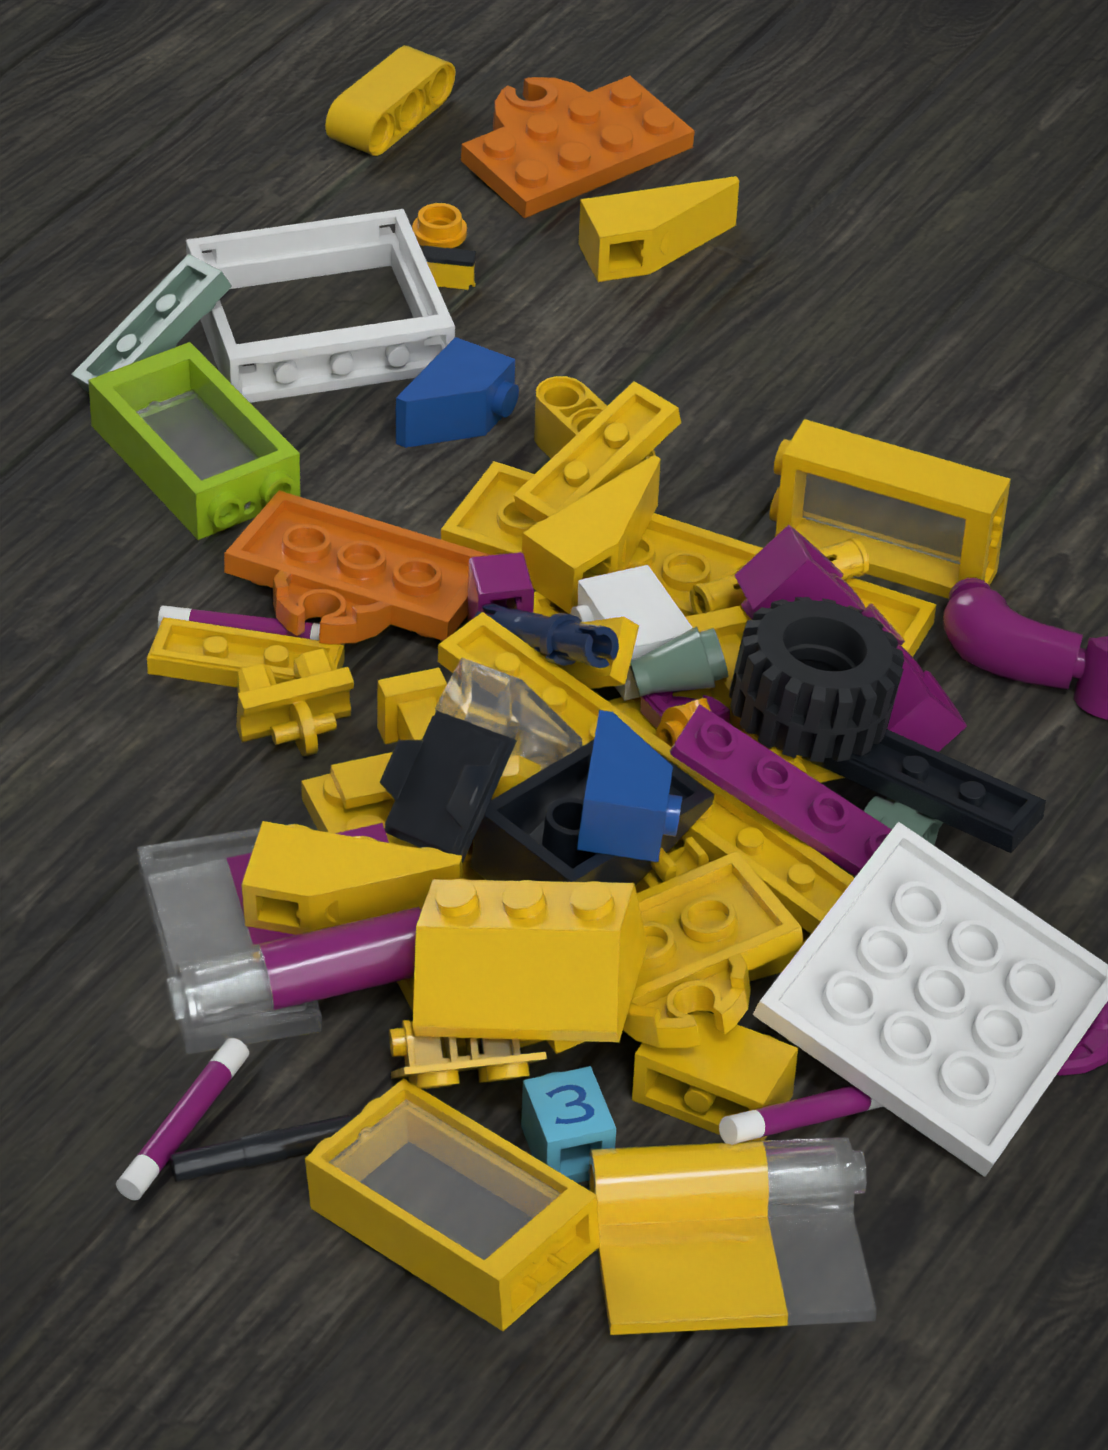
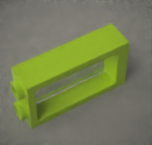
[88,342,300,540]

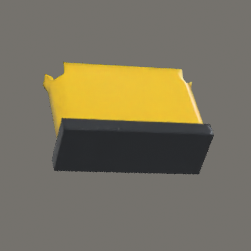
[423,246,476,290]

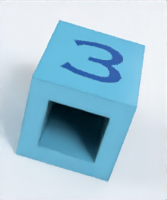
[521,1066,616,1183]

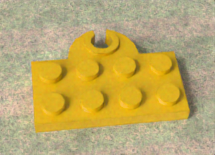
[547,851,804,1054]

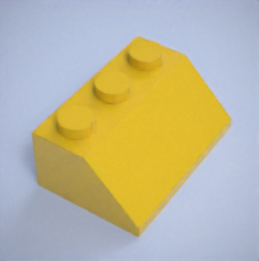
[413,879,648,1042]

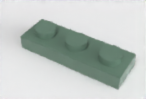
[71,254,232,392]

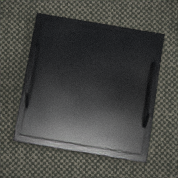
[380,710,517,864]

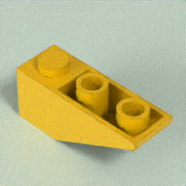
[578,176,739,282]
[522,455,661,614]
[241,821,462,935]

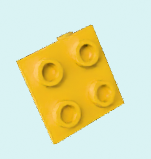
[389,1020,547,1089]

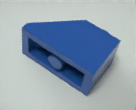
[396,337,519,448]
[577,710,682,862]

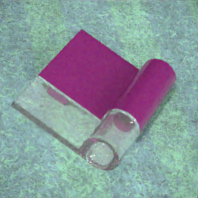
[147,823,422,1030]

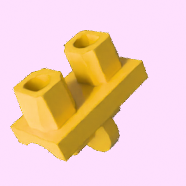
[236,648,354,756]

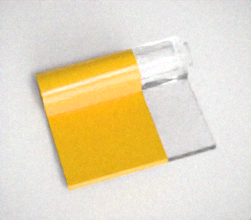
[589,1137,876,1335]

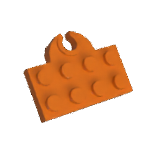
[461,76,695,219]
[224,491,490,644]

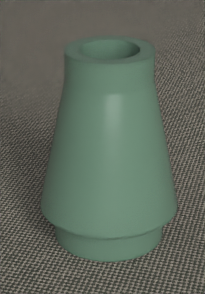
[630,627,729,697]

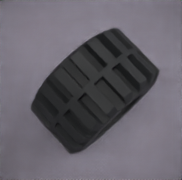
[729,597,904,762]

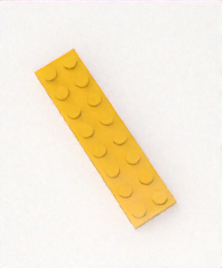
[441,461,936,657]

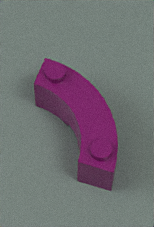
[734,525,967,752]

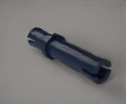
[474,603,619,668]

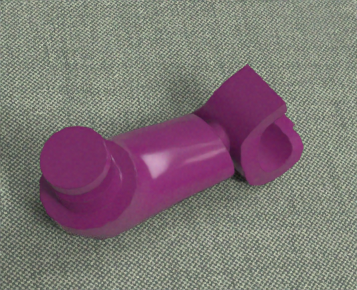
[943,578,1108,720]

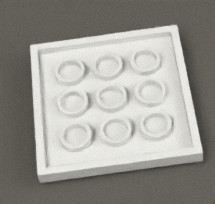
[753,822,1108,1177]

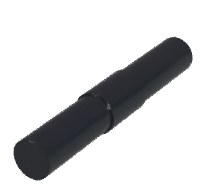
[170,1114,352,1182]

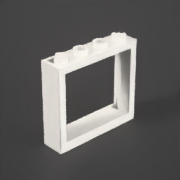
[186,209,455,403]

